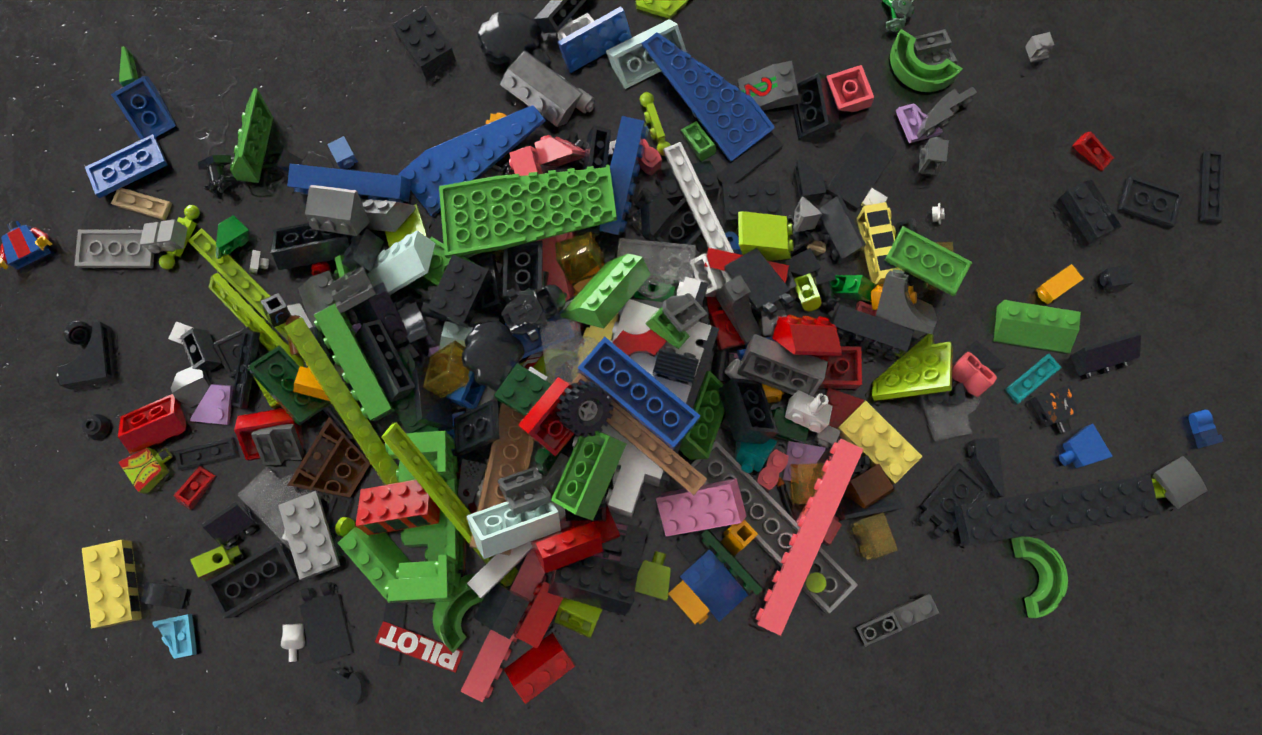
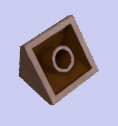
[843,464,894,509]

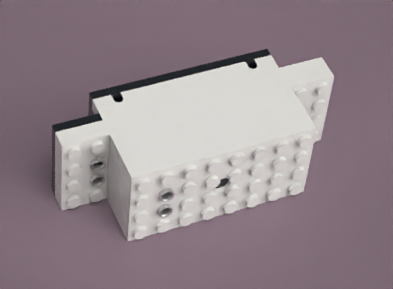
[572,277,719,519]

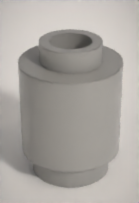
[575,88,595,113]

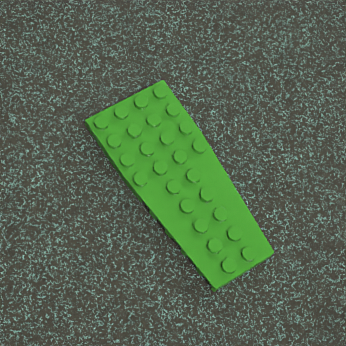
[439,165,617,259]

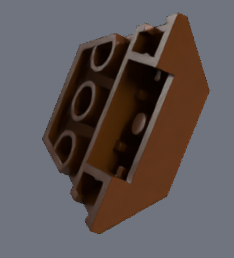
[287,417,371,497]

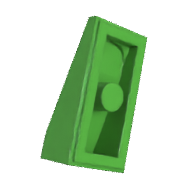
[119,46,139,87]
[681,121,716,161]
[645,307,690,349]

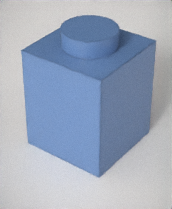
[327,136,358,169]

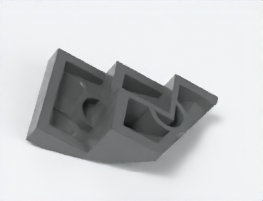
[328,266,376,314]

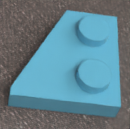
[153,614,197,659]

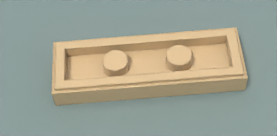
[111,188,172,221]

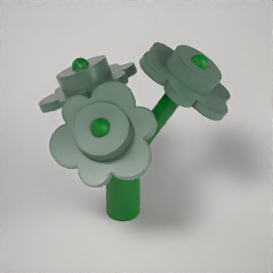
[882,0,915,31]

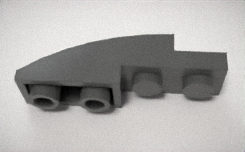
[917,87,977,139]
[856,594,939,647]

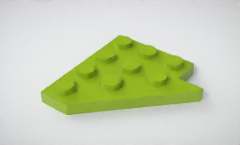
[872,334,953,401]

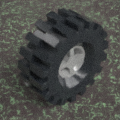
[557,381,613,437]

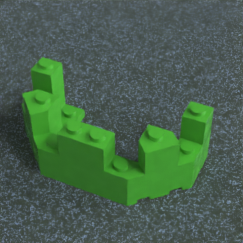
[385,431,463,603]

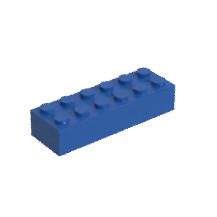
[599,116,649,235]
[288,164,411,203]
[578,337,701,450]

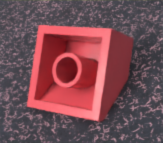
[826,65,874,112]
[535,135,585,167]

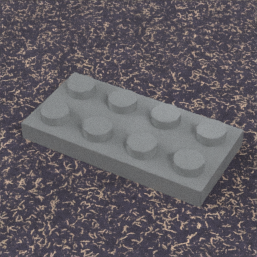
[74,230,154,268]
[278,491,340,580]

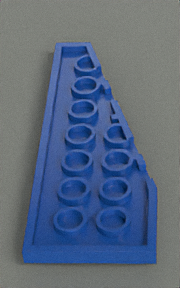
[642,32,775,162]
[399,105,546,217]

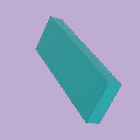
[1005,353,1062,404]

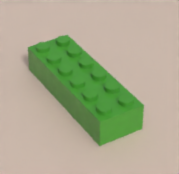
[314,304,395,421]

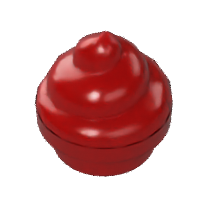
[311,262,331,276]

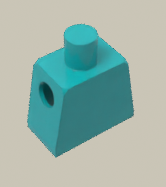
[735,439,777,473]

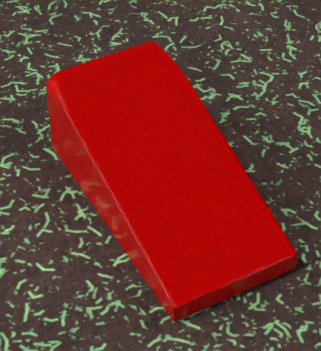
[1073,131,1114,171]
[174,466,216,510]

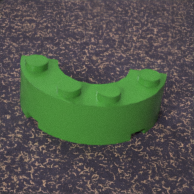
[890,29,963,92]
[1011,537,1068,618]
[433,574,501,653]

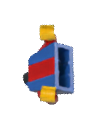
[0,221,52,269]

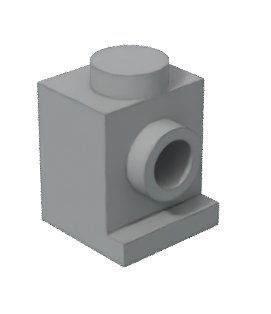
[1025,32,1054,62]

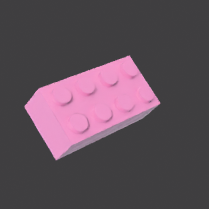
[656,478,747,537]

